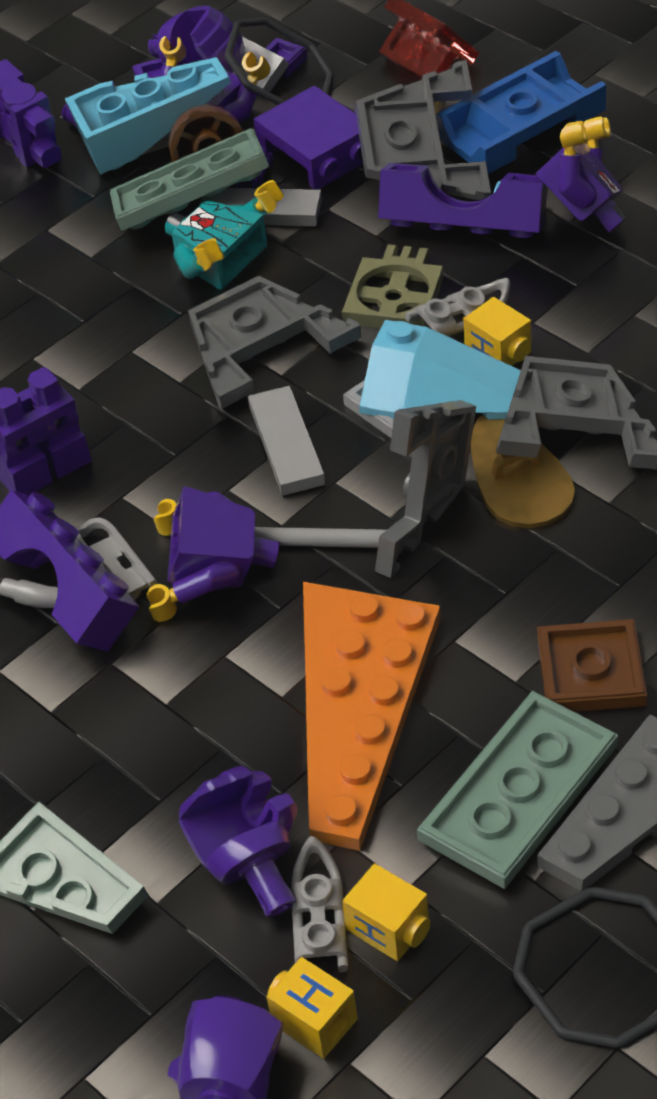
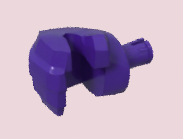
[148,6,245,73]
[179,766,297,918]
[167,995,284,1099]

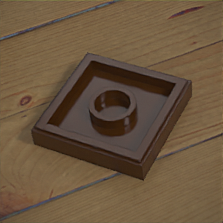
[537,619,647,712]

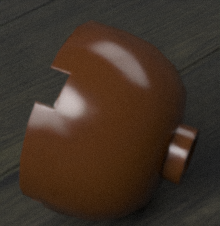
[169,104,244,162]

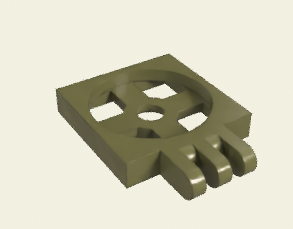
[342,244,443,329]

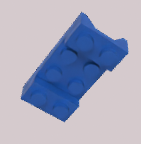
[436,51,607,174]

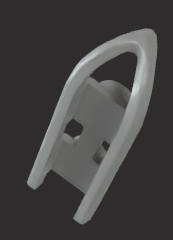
[405,278,510,337]
[75,518,158,600]
[291,836,348,972]

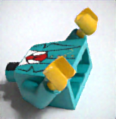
[165,180,284,290]

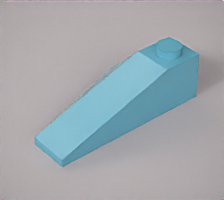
[65,57,231,175]
[359,320,521,419]

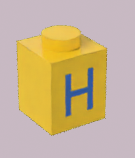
[463,297,532,366]
[342,863,431,962]
[266,957,358,1059]

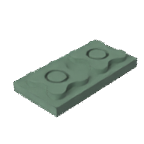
[110,128,269,231]
[417,691,618,889]

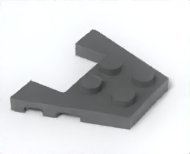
[355,60,491,200]
[188,276,362,409]
[496,356,657,469]
[375,400,476,578]

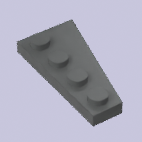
[537,715,657,891]

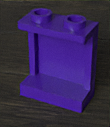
[254,86,364,190]

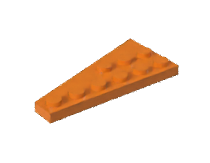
[303,582,441,851]

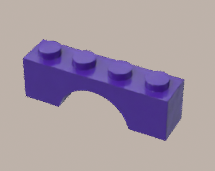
[378,163,548,237]
[0,490,140,651]

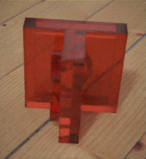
[379,0,479,78]

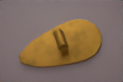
[471,415,575,529]

